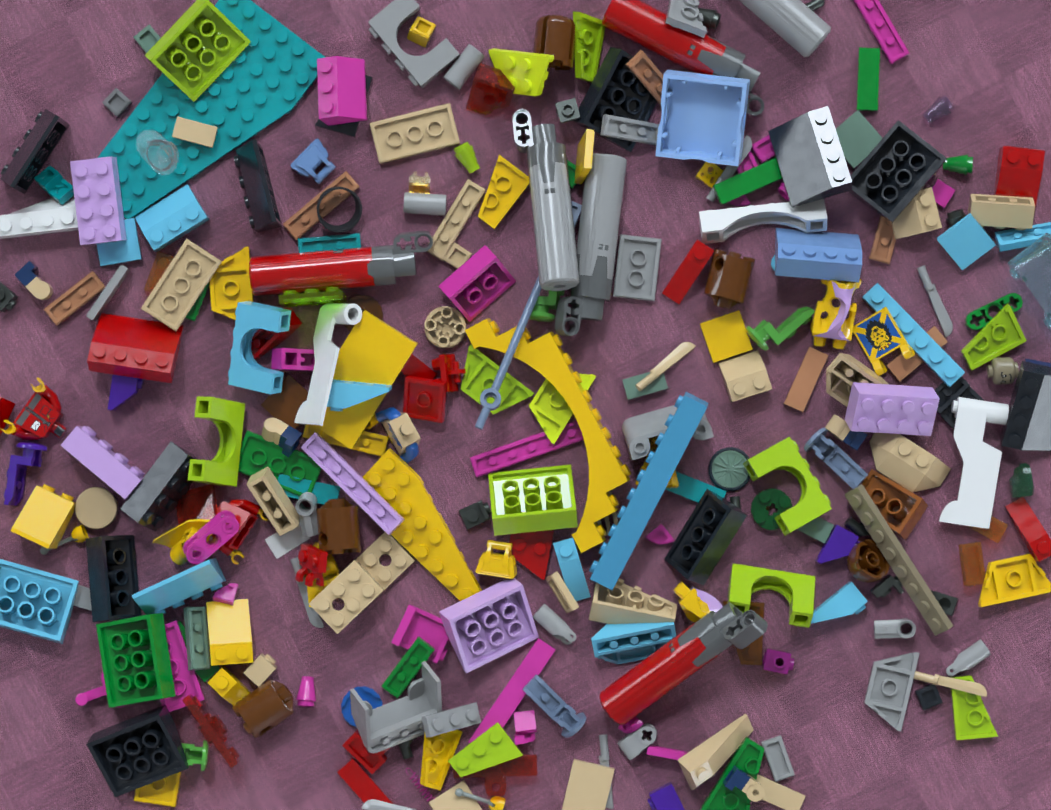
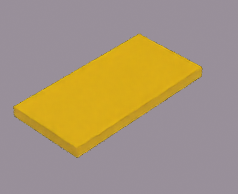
[314,310,418,449]

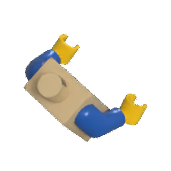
[366,407,421,464]

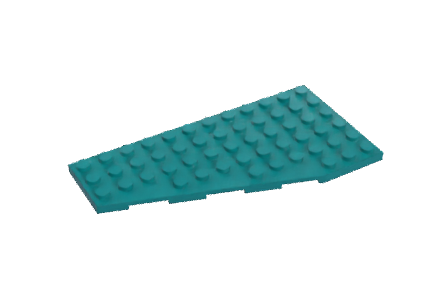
[97,0,326,219]

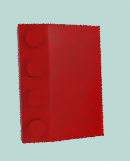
[87,313,184,383]

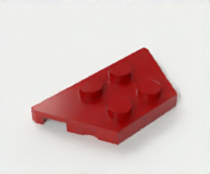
[509,530,554,580]

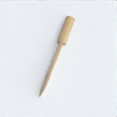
[635,342,696,391]
[914,671,987,697]

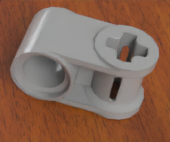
[617,723,657,760]

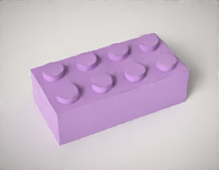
[70,156,127,245]
[845,382,940,436]
[61,426,145,499]

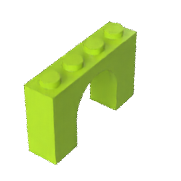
[188,396,245,487]
[743,436,832,536]
[727,563,815,628]

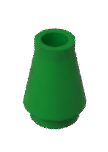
[943,155,973,175]

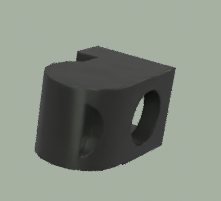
[931,590,958,616]

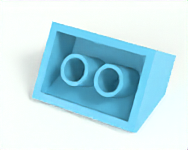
[135,184,210,252]

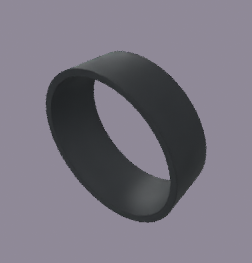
[317,187,362,232]

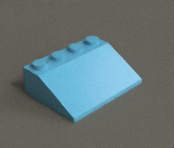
[132,558,226,615]
[0,559,79,644]

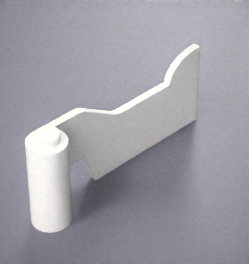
[294,303,362,426]
[939,397,1009,529]

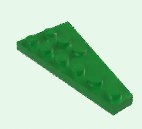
[700,737,765,810]

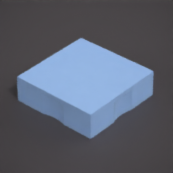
[655,70,750,166]

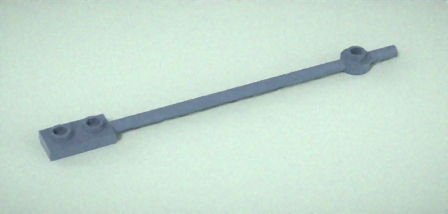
[475,201,582,430]

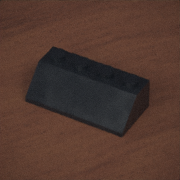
[664,489,747,585]
[85,535,141,622]

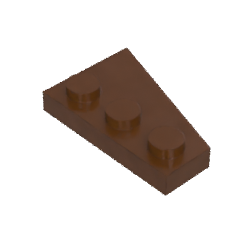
[723,600,765,666]

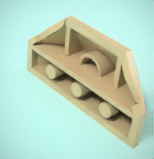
[826,353,889,407]
[869,433,951,493]

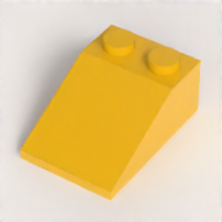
[206,599,253,666]

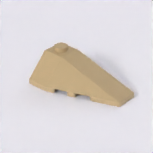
[589,578,677,624]
[678,714,753,790]

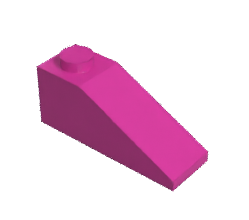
[271,348,315,371]

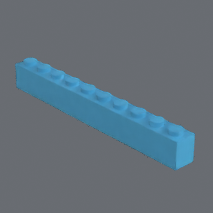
[589,392,709,590]

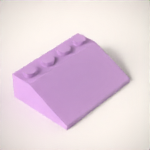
[439,578,539,673]

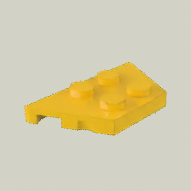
[209,246,253,320]
[978,554,1051,607]

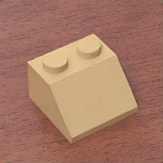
[891,187,942,239]
[718,350,772,402]

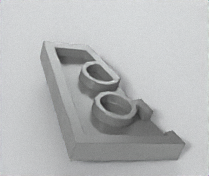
[665,0,707,38]

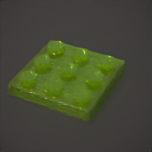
[279,287,347,307]

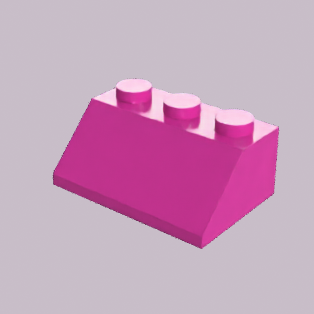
[317,56,367,126]
[438,245,516,322]

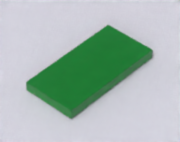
[238,430,322,496]

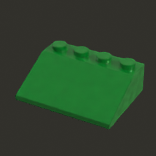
[96,613,176,708]

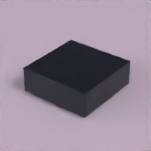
[915,684,943,711]

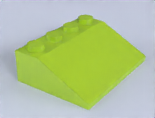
[144,0,251,102]
[488,465,578,536]

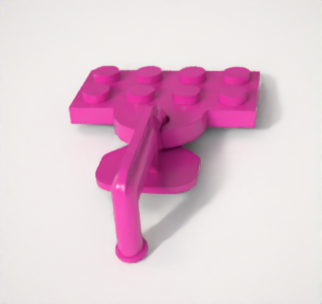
[75,620,205,712]

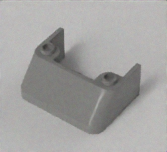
[350,661,442,753]

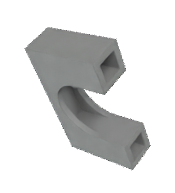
[368,0,460,88]

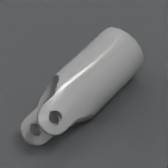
[533,603,576,645]
[946,639,991,676]

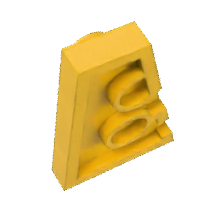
[478,154,530,230]
[420,729,462,791]

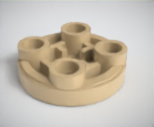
[424,306,466,348]
[75,487,118,529]

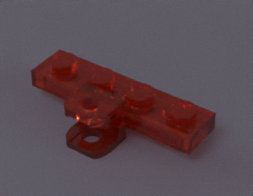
[182,694,240,768]
[453,754,537,796]

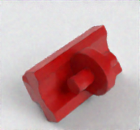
[432,354,466,392]

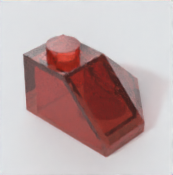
[466,63,515,115]

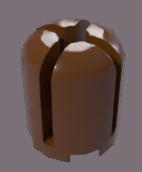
[533,15,575,70]

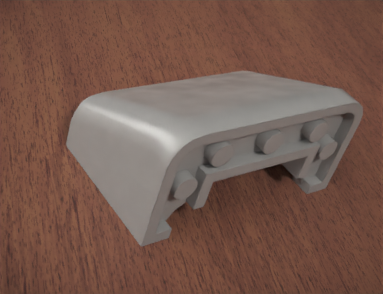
[622,405,714,461]

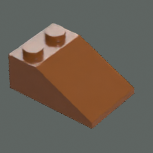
[849,469,928,541]

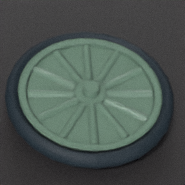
[708,447,751,491]

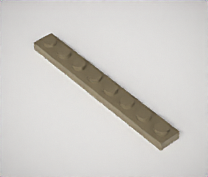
[844,484,953,636]

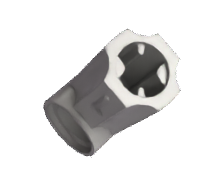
[295,492,318,537]
[874,618,916,639]

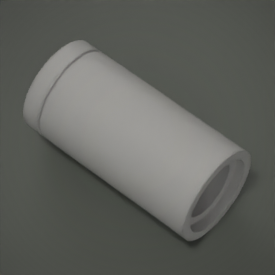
[443,44,485,90]
[403,192,447,216]

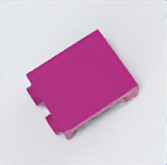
[391,604,450,664]

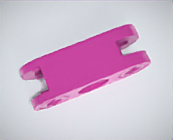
[183,510,239,564]

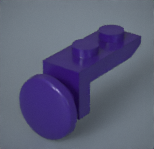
[4,442,47,506]

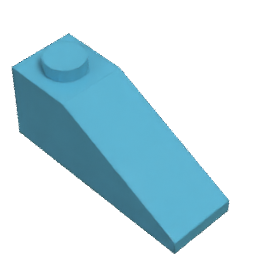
[327,379,392,411]
[553,537,591,601]
[811,581,868,624]

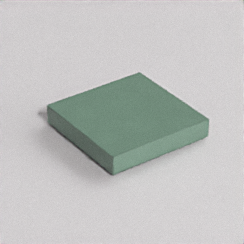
[836,110,882,169]

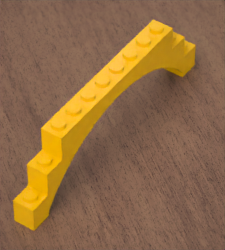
[465,318,631,553]

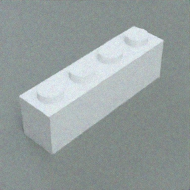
[0,196,78,239]

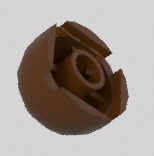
[847,539,890,583]

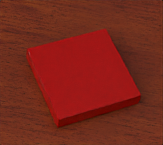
[403,375,447,423]

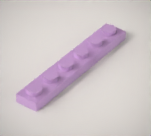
[301,432,405,535]

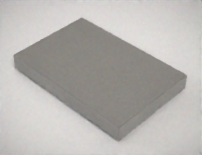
[613,234,662,301]

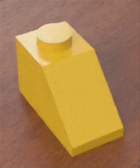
[207,666,251,706]

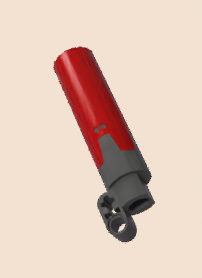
[602,0,764,116]
[599,602,768,725]

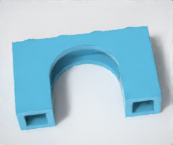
[228,301,291,394]

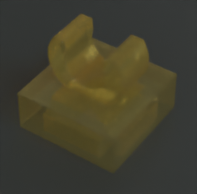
[409,171,430,194]

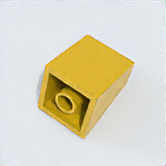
[11,484,76,549]

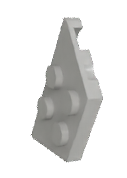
[864,652,919,731]

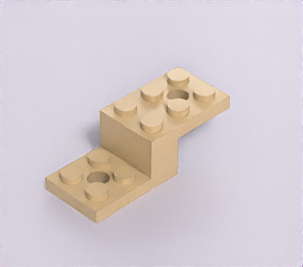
[309,532,415,634]

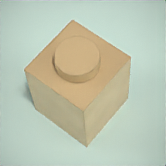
[244,653,277,687]

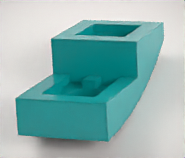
[34,165,74,205]

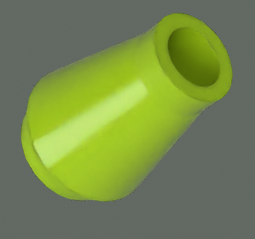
[453,141,480,174]

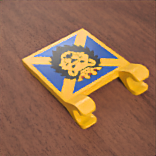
[853,307,915,376]

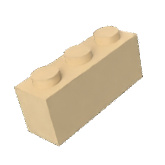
[968,194,1035,230]
[247,467,300,536]

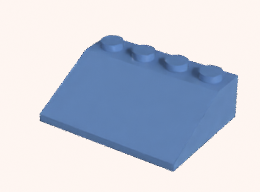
[775,228,862,282]

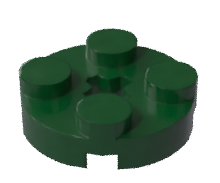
[750,488,793,530]

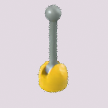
[40,525,89,555]
[455,788,505,810]

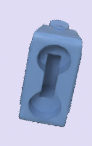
[290,139,336,184]

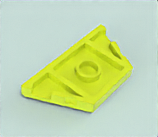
[489,48,554,96]
[529,374,596,444]

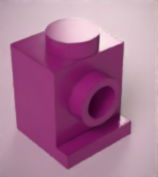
[762,648,794,674]

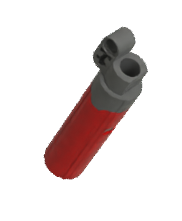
[249,231,433,296]

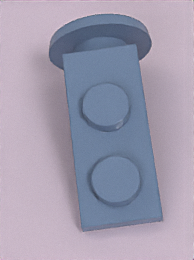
[804,428,868,489]
[522,674,587,738]

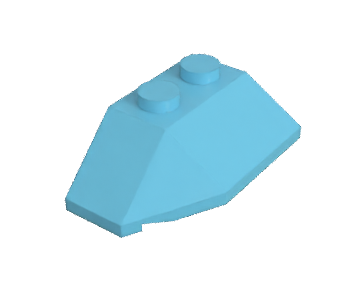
[591,622,676,665]

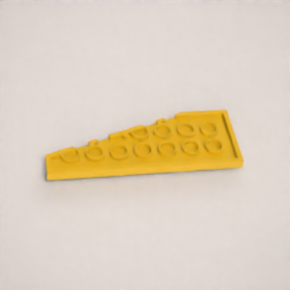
[362,448,482,601]

